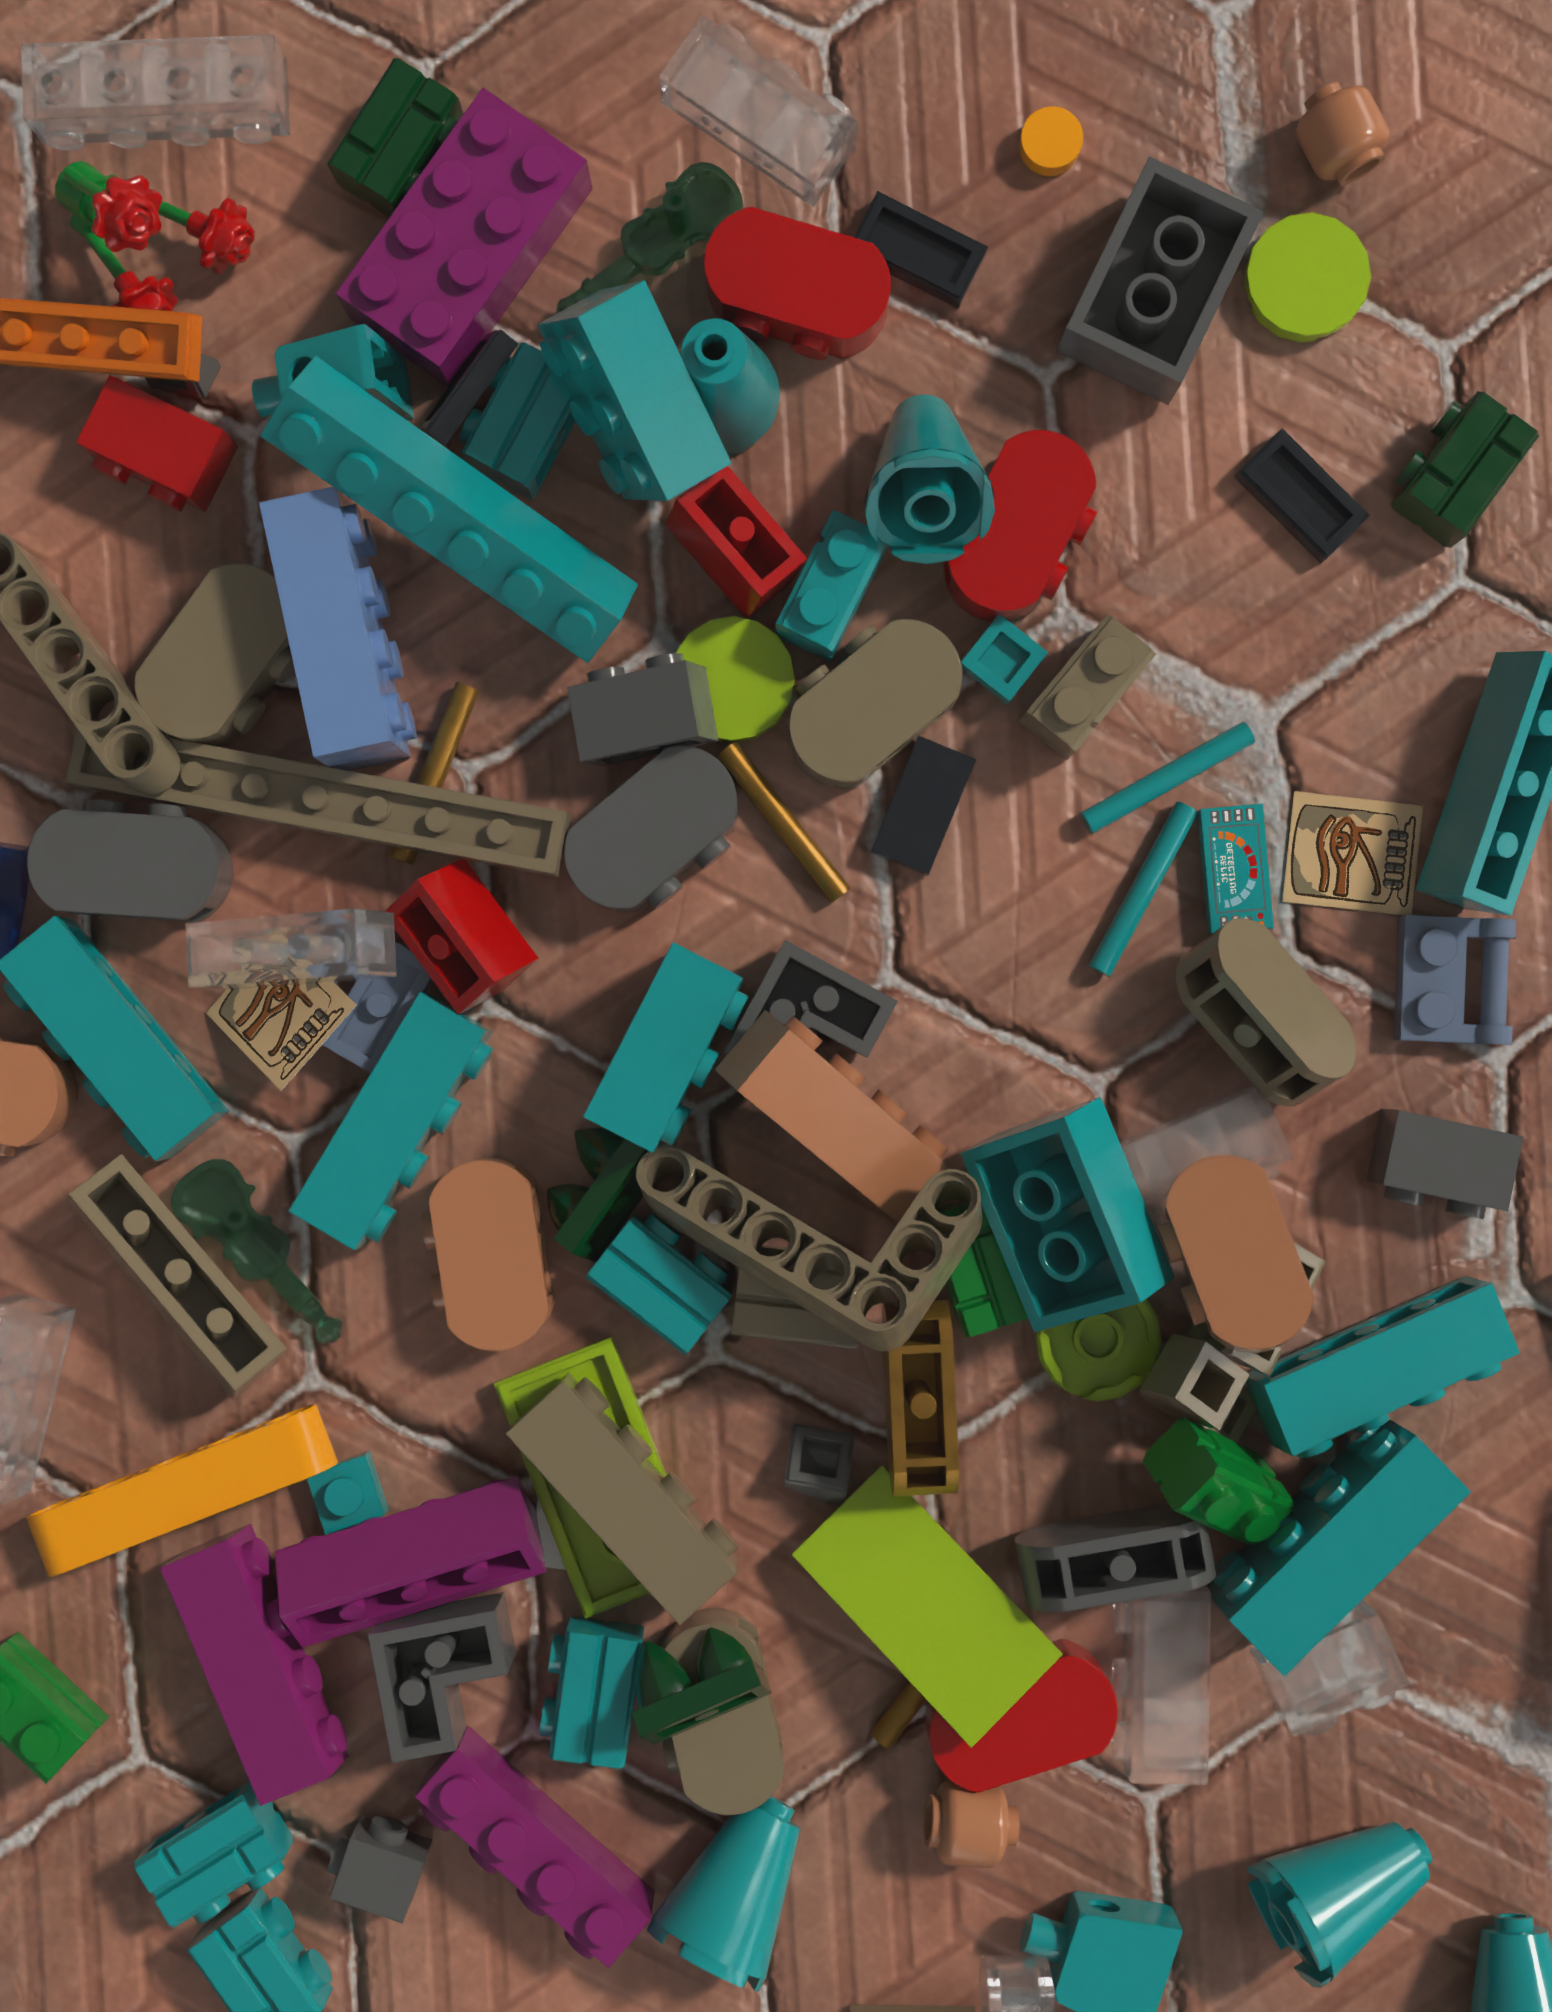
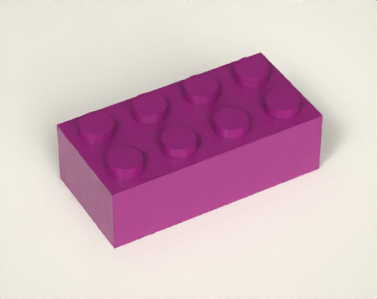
[335,87,593,387]

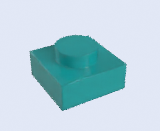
[961,615,1048,705]
[307,1451,389,1535]

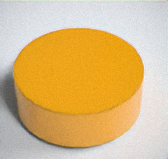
[1019,106,1083,176]

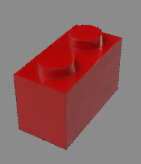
[76,375,238,513]
[665,466,807,619]
[383,859,539,1015]

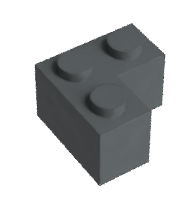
[724,940,898,1058]
[368,1592,516,1763]

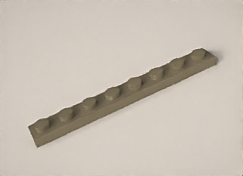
[65,729,571,878]

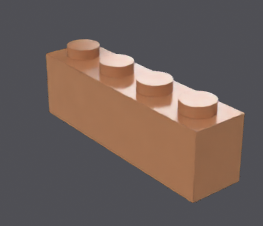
[715,1010,952,1223]

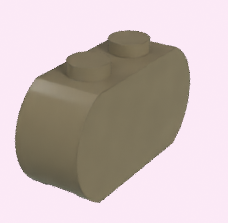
[135,563,295,746]
[789,619,962,789]
[1176,918,1356,1106]
[661,1608,785,1815]

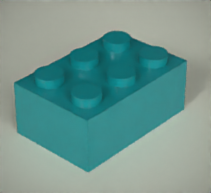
[537,280,732,501]
[583,942,749,1153]
[960,1097,1175,1332]

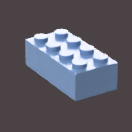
[259,487,417,771]

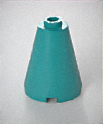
[676,318,780,456]
[864,394,995,564]
[647,1796,801,1991]
[1247,1822,1432,1988]
[1470,1913,1552,2012]

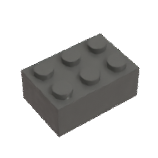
[1056,156,1264,405]

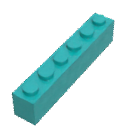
[260,356,638,663]

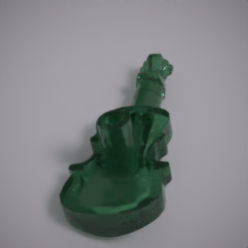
[556,162,744,314]
[171,1159,343,1343]

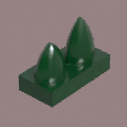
[547,1128,648,1262]
[631,1627,772,1745]

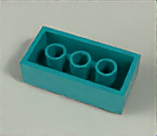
[1204,1419,1471,1677]

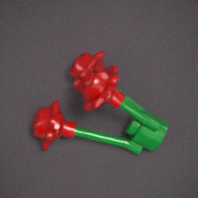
[55,161,255,312]

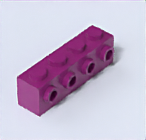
[275,1476,546,1648]
[160,1524,349,1806]
[415,1726,655,1969]

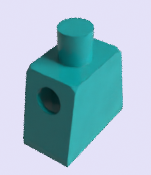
[252,324,414,420]
[1020,1891,1183,2012]

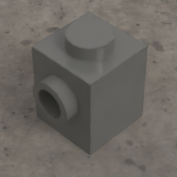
[327,1816,433,1924]

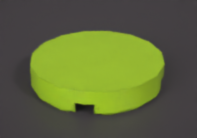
[1242,212,1371,343]
[676,616,795,743]
[1034,1299,1161,1401]

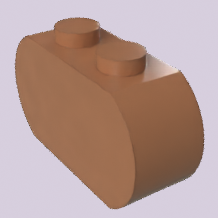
[0,1038,77,1156]
[1157,1155,1314,1353]
[422,1157,555,1351]

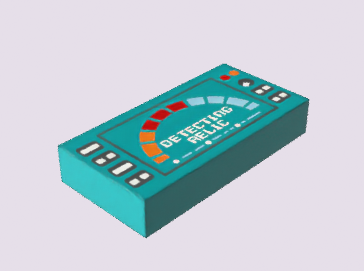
[1197,804,1274,935]

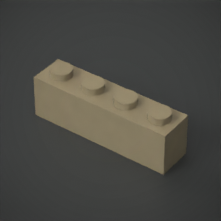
[69,1154,287,1400]
[506,1372,739,1625]

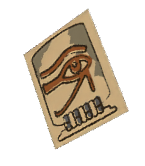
[1282,791,1423,915]
[206,929,357,1091]

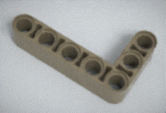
[0,532,180,795]
[636,1145,983,1351]

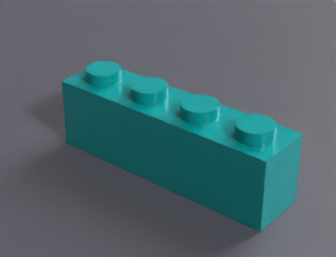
[1416,651,1552,916]
[0,916,230,1161]
[289,992,494,1250]
[1246,1276,1520,1458]

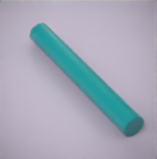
[1080,721,1255,834]
[1088,801,1198,977]

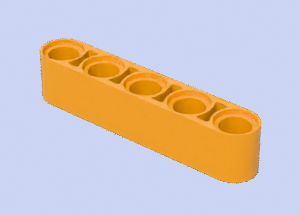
[26,1403,338,1577]

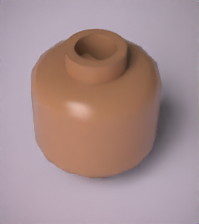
[1295,82,1391,185]
[923,1779,1020,1868]

